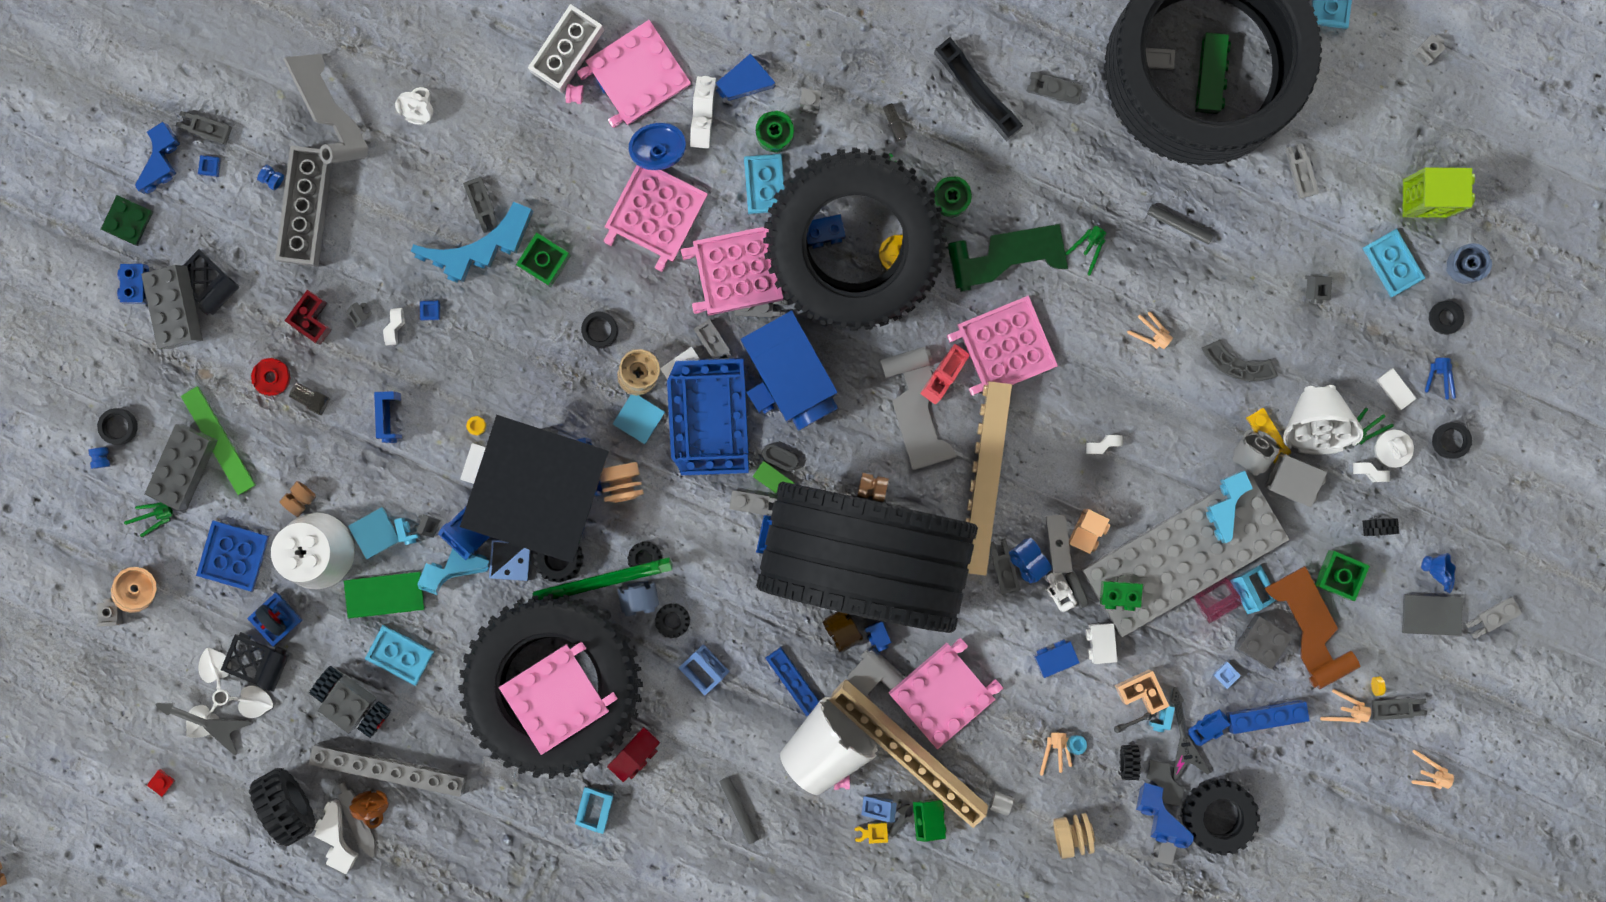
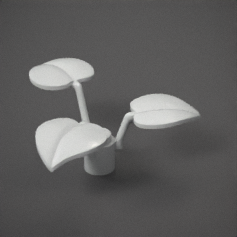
[186,648,273,738]

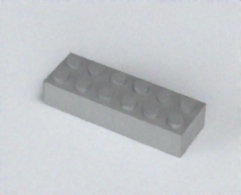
[275,146,333,267]

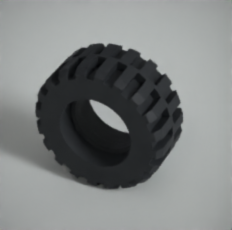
[249,768,316,846]
[1182,778,1260,856]

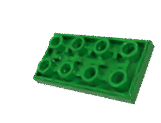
[343,572,425,619]

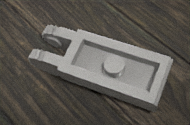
[1286,143,1319,199]
[735,300,789,318]
[694,319,733,359]
[729,490,777,515]
[1466,597,1522,638]

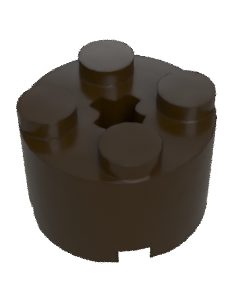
[822,611,864,653]

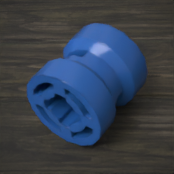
[257,164,284,191]
[88,447,110,469]

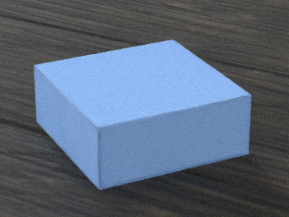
[1213,661,1241,689]

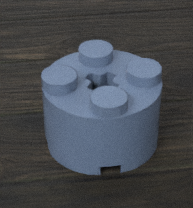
[1446,243,1492,284]
[617,581,659,617]

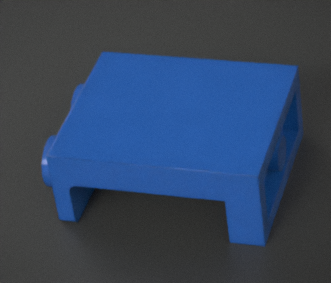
[374,391,402,443]
[438,507,490,560]

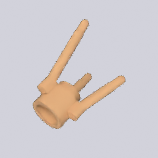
[1127,312,1173,349]
[1320,689,1371,723]
[1040,732,1072,776]
[1411,750,1454,789]

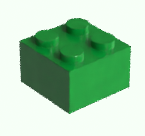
[516,232,571,287]
[1315,550,1370,602]

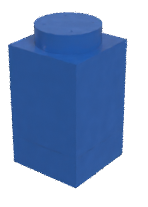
[741,310,839,431]

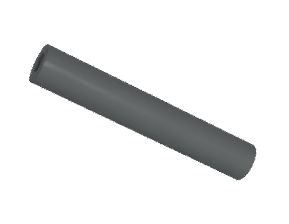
[1147,204,1214,245]
[719,776,759,844]

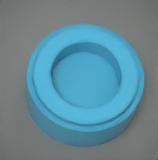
[1067,735,1087,755]

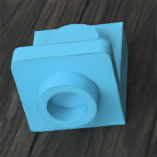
[394,518,421,545]
[1149,705,1175,732]

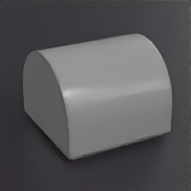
[989,791,1014,816]

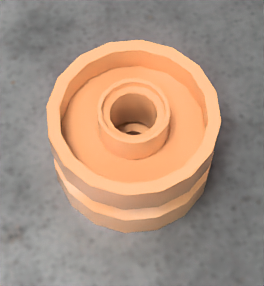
[111,567,157,613]

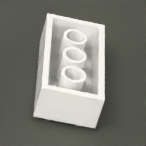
[528,4,604,93]

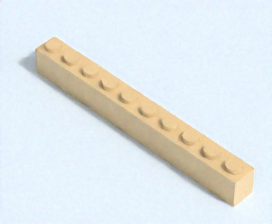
[965,381,1012,576]
[829,679,988,828]

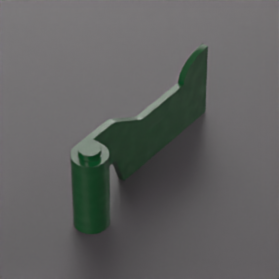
[948,224,1068,292]

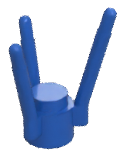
[1425,358,1456,400]

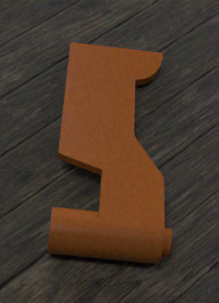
[1264,566,1361,690]

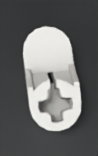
[383,308,405,346]
[1086,435,1123,454]
[1353,463,1390,482]

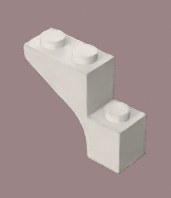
[690,76,716,148]
[314,799,359,874]

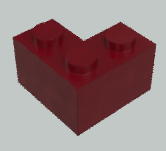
[284,290,332,345]
[607,727,661,782]

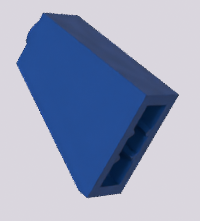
[715,53,776,101]

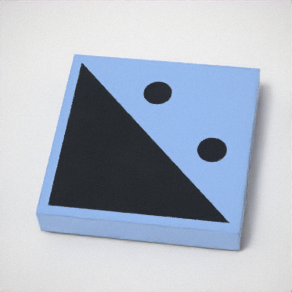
[489,540,530,581]

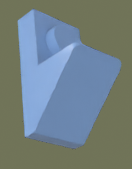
[862,796,897,822]

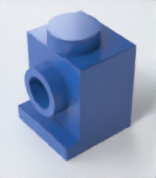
[864,621,891,652]

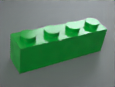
[1195,32,1231,114]

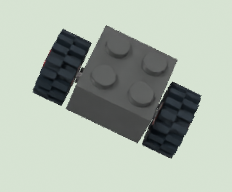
[309,666,391,738]

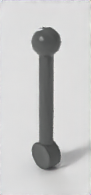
[1114,713,1152,733]

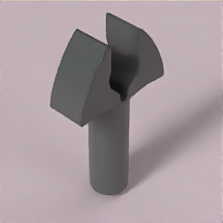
[888,804,915,837]

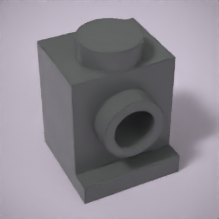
[1305,275,1332,304]

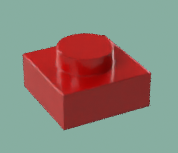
[146,769,176,797]

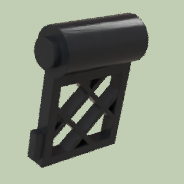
[183,249,240,315]
[221,632,289,692]

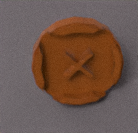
[349,790,389,829]

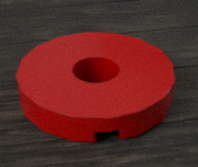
[251,358,291,396]

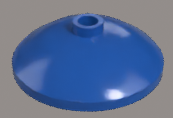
[629,123,686,170]

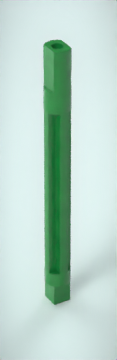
[532,557,673,600]

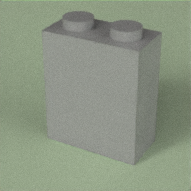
[1265,452,1327,507]

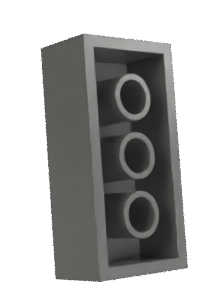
[141,265,203,349]
[144,424,218,511]

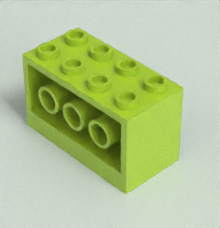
[1402,167,1475,218]

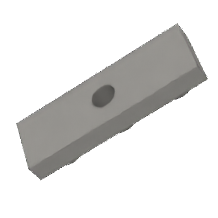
[1046,515,1072,574]

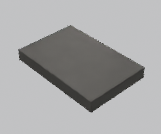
[1402,595,1463,636]

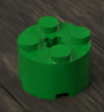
[756,111,794,153]
[934,176,972,218]

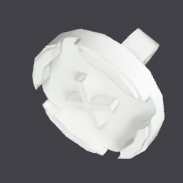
[395,87,433,125]
[1374,430,1414,468]

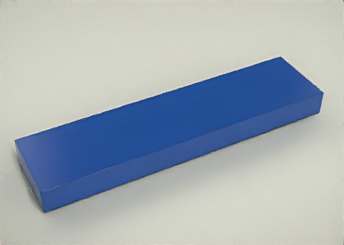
[765,647,820,717]

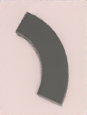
[1201,340,1278,382]

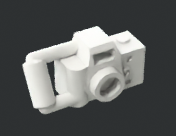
[1045,572,1077,612]

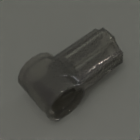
[289,382,330,416]

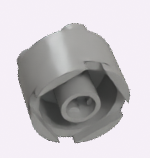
[1233,430,1279,476]

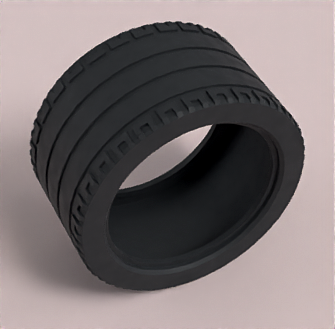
[1104,0,1322,166]
[756,482,978,633]

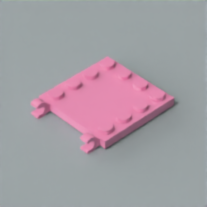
[577,20,691,128]
[604,165,708,272]
[681,227,783,316]
[947,295,1058,396]
[888,638,1003,750]
[499,642,618,755]

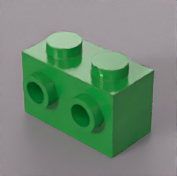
[1100,581,1143,611]
[913,799,946,842]

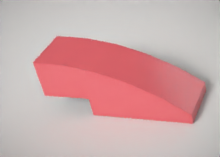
[920,344,970,405]

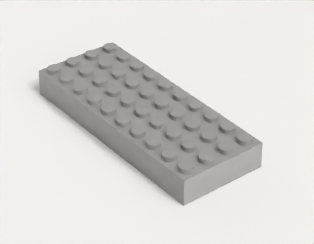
[1080,473,1289,637]

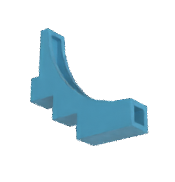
[411,202,534,283]

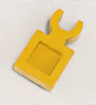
[854,822,888,844]

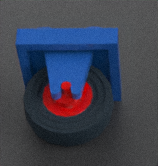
[247,592,303,647]

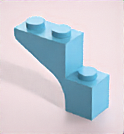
[1206,471,1253,543]
[417,548,490,595]

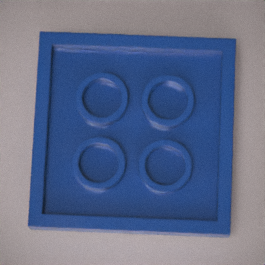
[196,520,269,592]

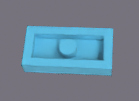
[1230,565,1276,614]
[575,786,614,834]

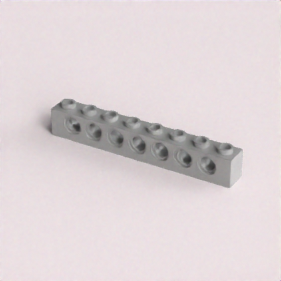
[309,743,468,797]

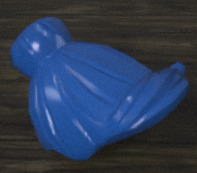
[1421,553,1456,593]

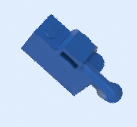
[1188,709,1230,746]

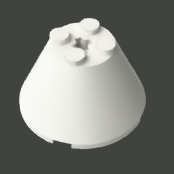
[1283,385,1363,455]

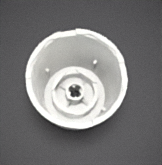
[271,513,355,589]
[780,697,878,795]

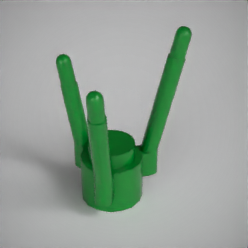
[1065,226,1107,276]
[1356,407,1394,446]
[124,502,173,537]

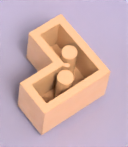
[1069,509,1110,554]
[1115,669,1169,714]

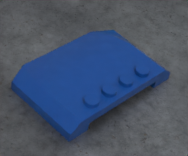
[667,358,749,476]

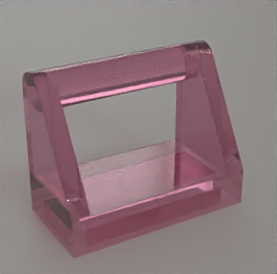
[1192,577,1242,624]

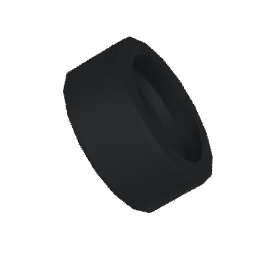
[581,311,618,348]
[97,408,138,445]
[1432,422,1472,459]

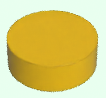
[466,416,486,435]
[1371,676,1386,696]

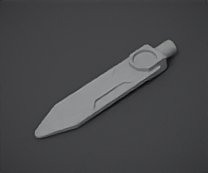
[337,781,375,857]

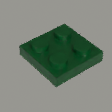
[101,195,153,246]

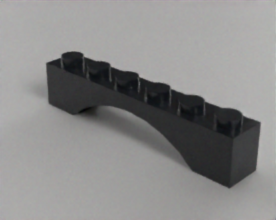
[934,37,1023,142]

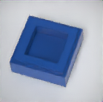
[198,155,221,177]
[420,301,440,321]

